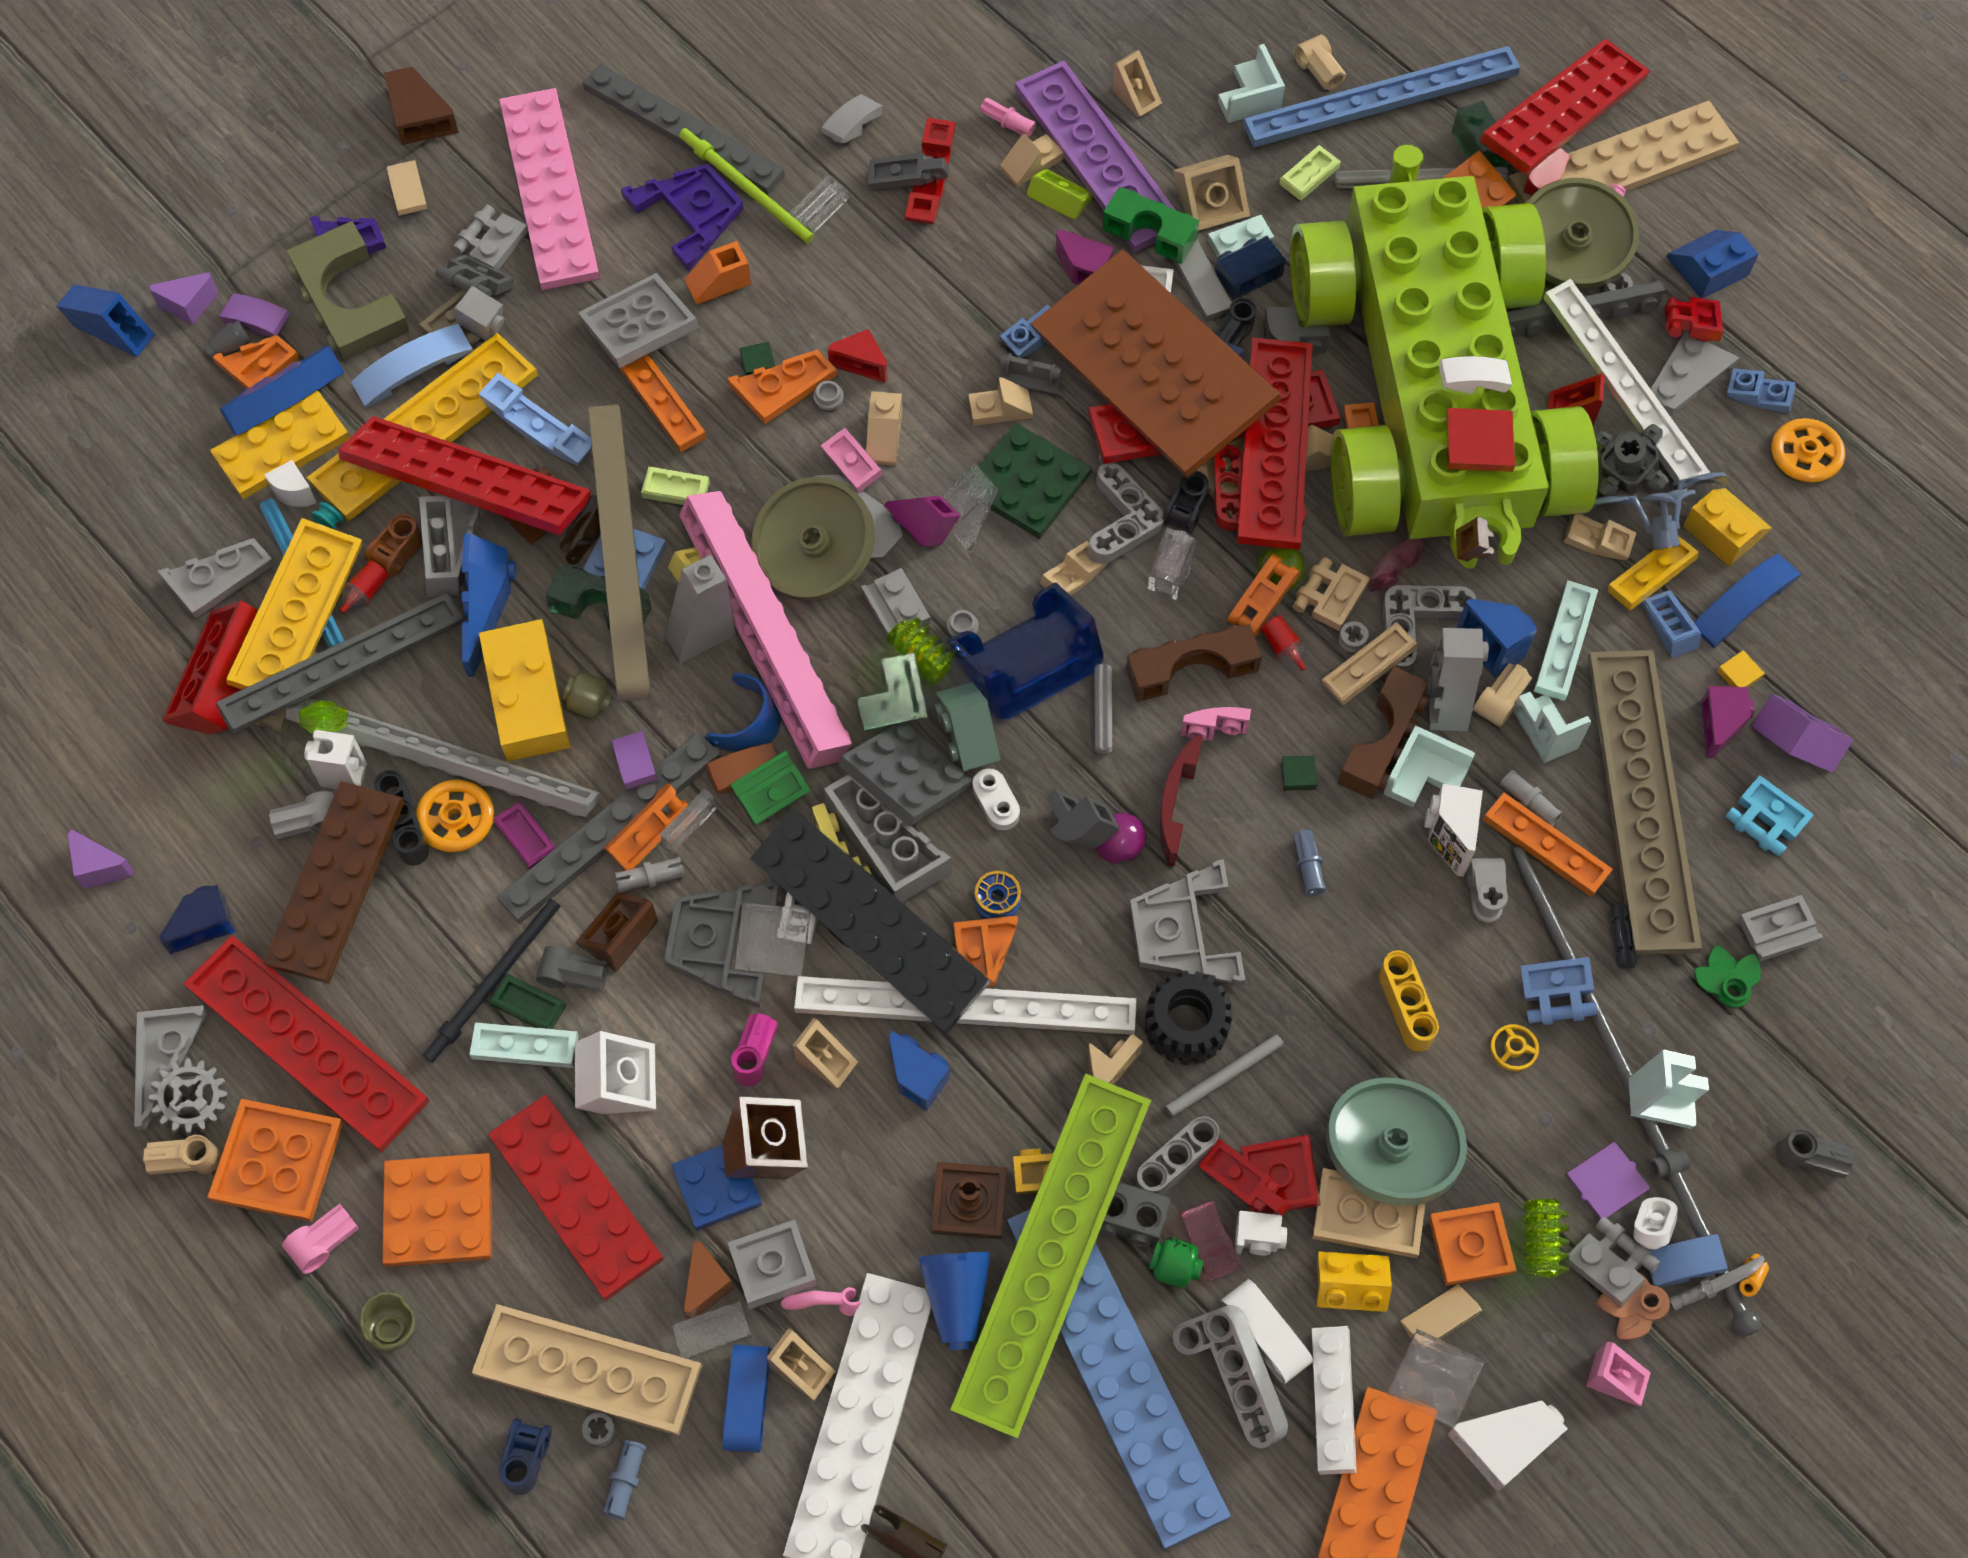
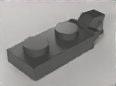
[867,153,949,191]

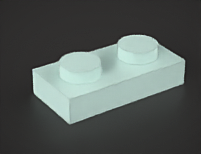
[1207,215,1274,258]

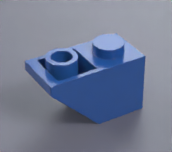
[889,1031,950,1111]

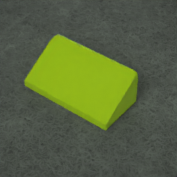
[1027,169,1093,220]

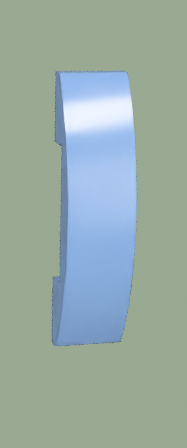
[351,324,473,409]
[479,372,592,466]

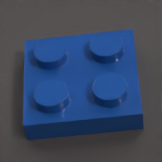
[672,1145,762,1231]

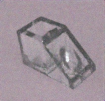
[1148,527,1196,600]

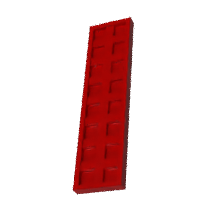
[1479,38,1650,175]
[338,416,591,535]

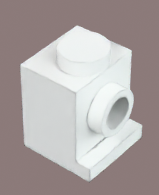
[1234,1211,1287,1255]

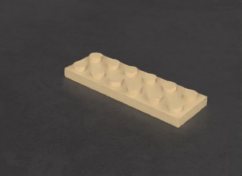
[472,1304,702,1436]

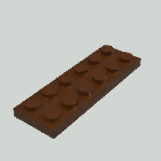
[263,781,405,984]

